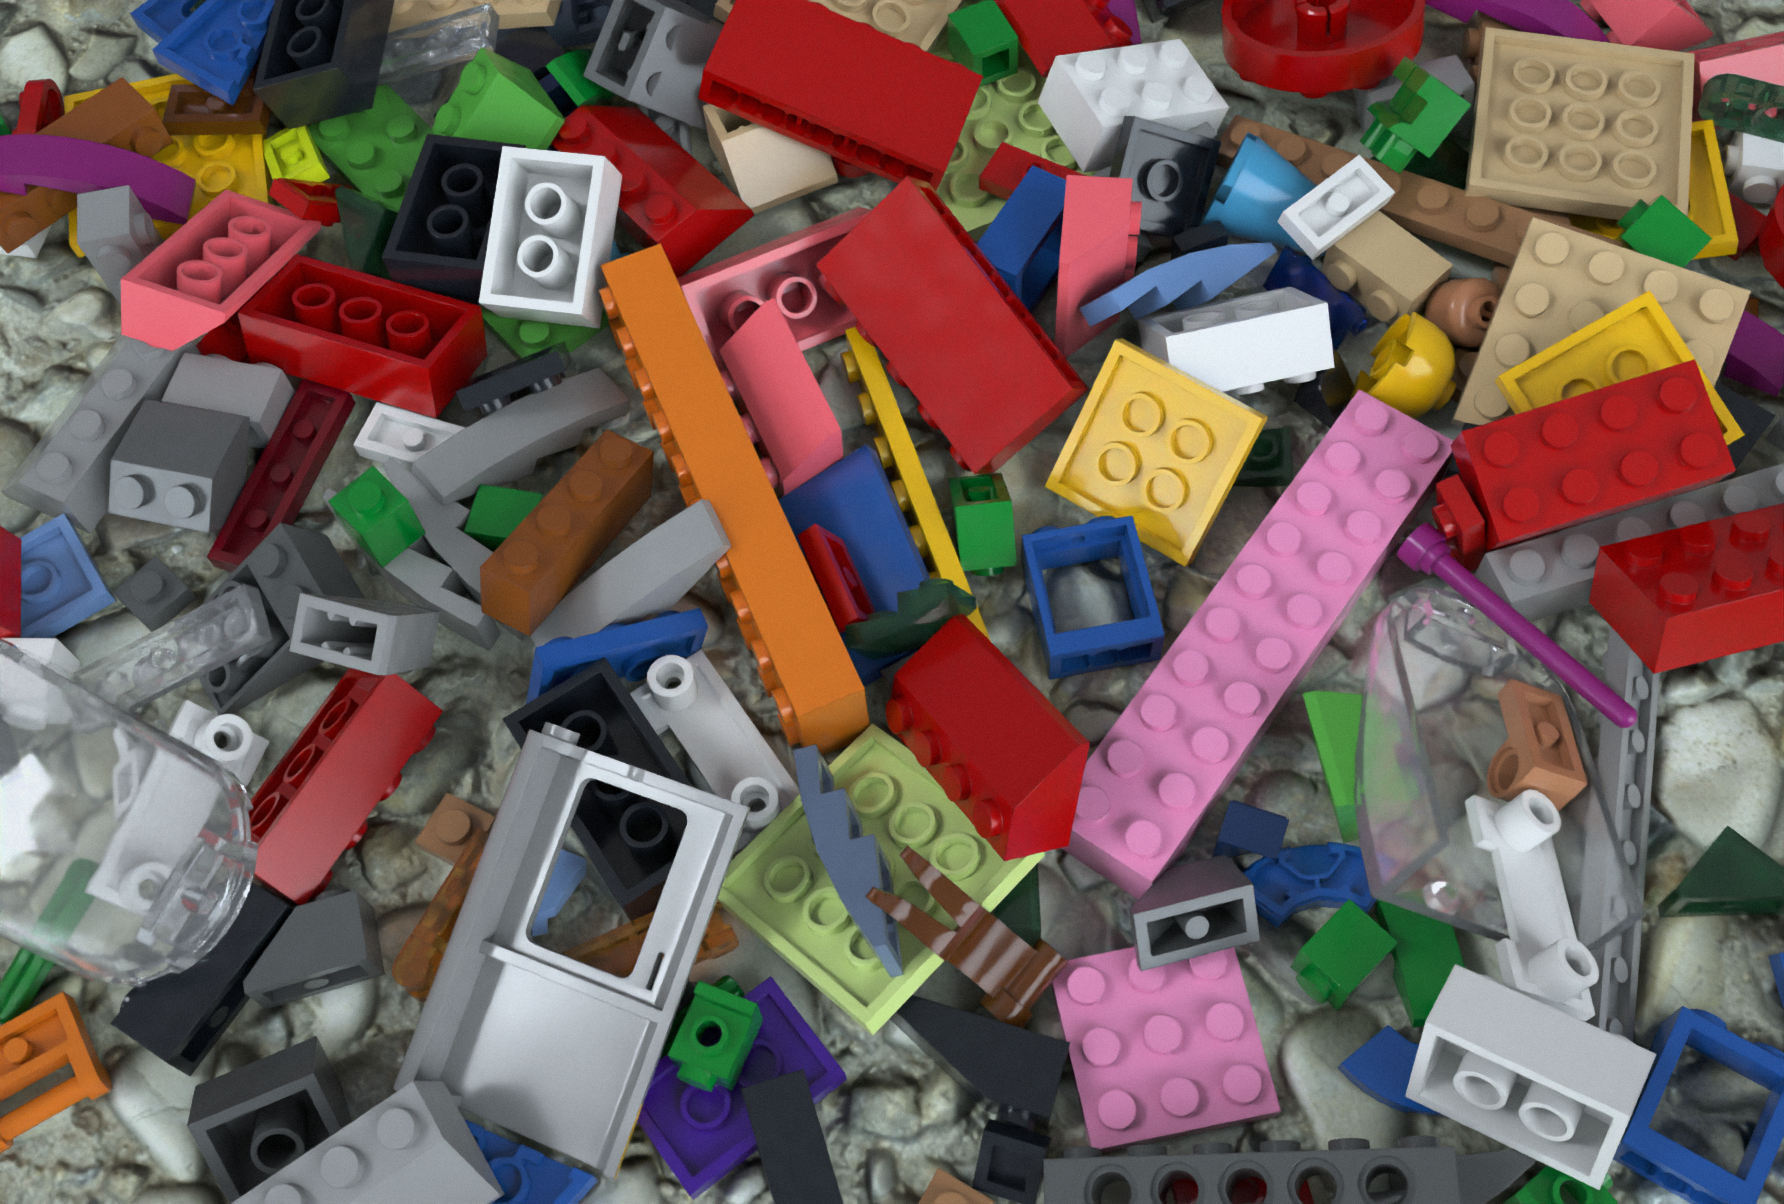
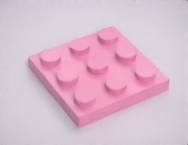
[1051,947,1281,1153]

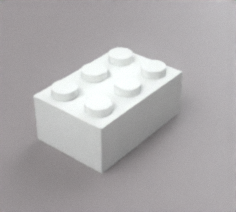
[1038,39,1229,173]
[479,146,623,328]
[1138,287,1335,395]
[1405,964,1656,1190]

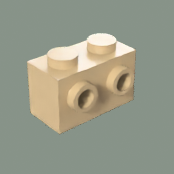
[1321,210,1453,325]

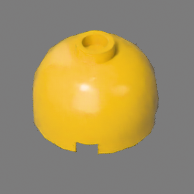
[1351,311,1456,419]

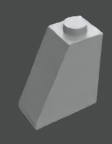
[289,593,440,675]

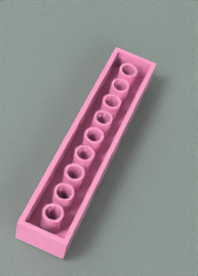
[1061,389,1453,899]

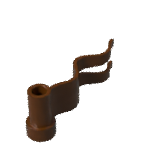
[865,845,1069,1028]

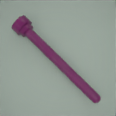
[1397,522,1638,728]

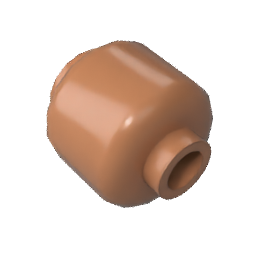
[1425,278,1502,347]

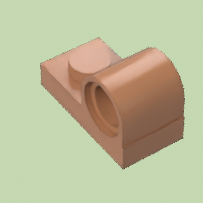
[1487,679,1588,811]

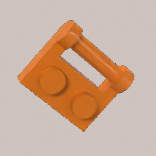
[0,991,113,1153]

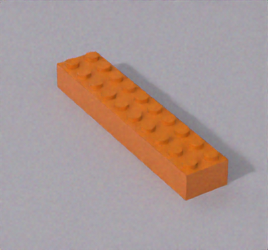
[598,243,870,756]

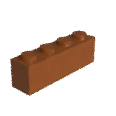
[0,77,174,254]
[480,429,654,636]

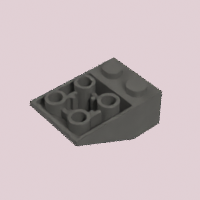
[583,0,724,131]
[174,522,366,715]

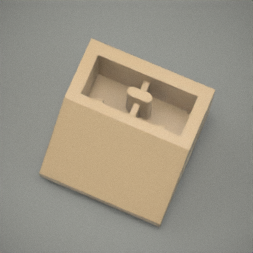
[702,104,838,214]

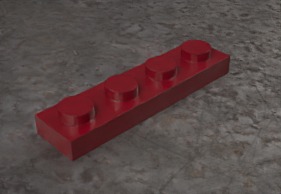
[207,380,356,572]

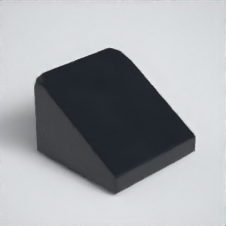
[1293,348,1355,428]

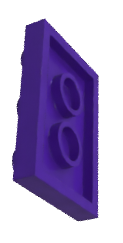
[637,976,847,1200]

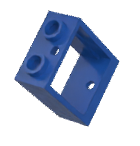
[977,165,1066,314]
[1021,516,1165,680]
[1613,1006,1784,1204]

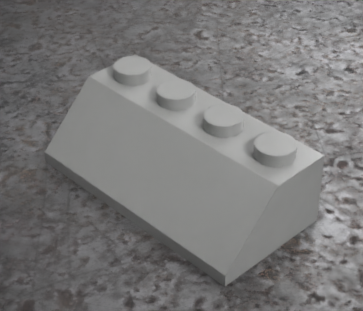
[1,335,201,534]
[231,1081,504,1204]

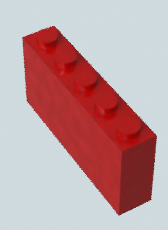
[698,0,983,192]
[816,176,1090,474]

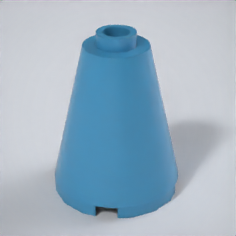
[1200,132,1326,257]

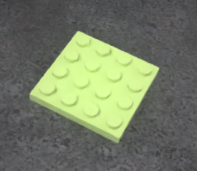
[717,723,1045,1036]

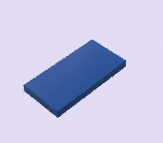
[778,444,948,687]

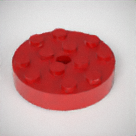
[1221,0,1425,99]

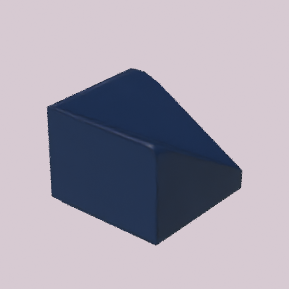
[1212,800,1289,859]

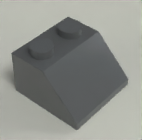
[108,399,250,533]
[187,1036,352,1204]

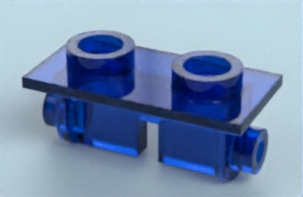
[1263,246,1369,350]

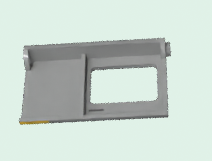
[393,722,750,1180]

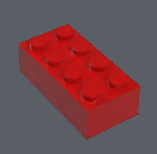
[238,254,488,418]
[1450,359,1736,552]
[1589,503,1784,674]

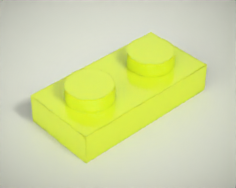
[264,125,330,182]

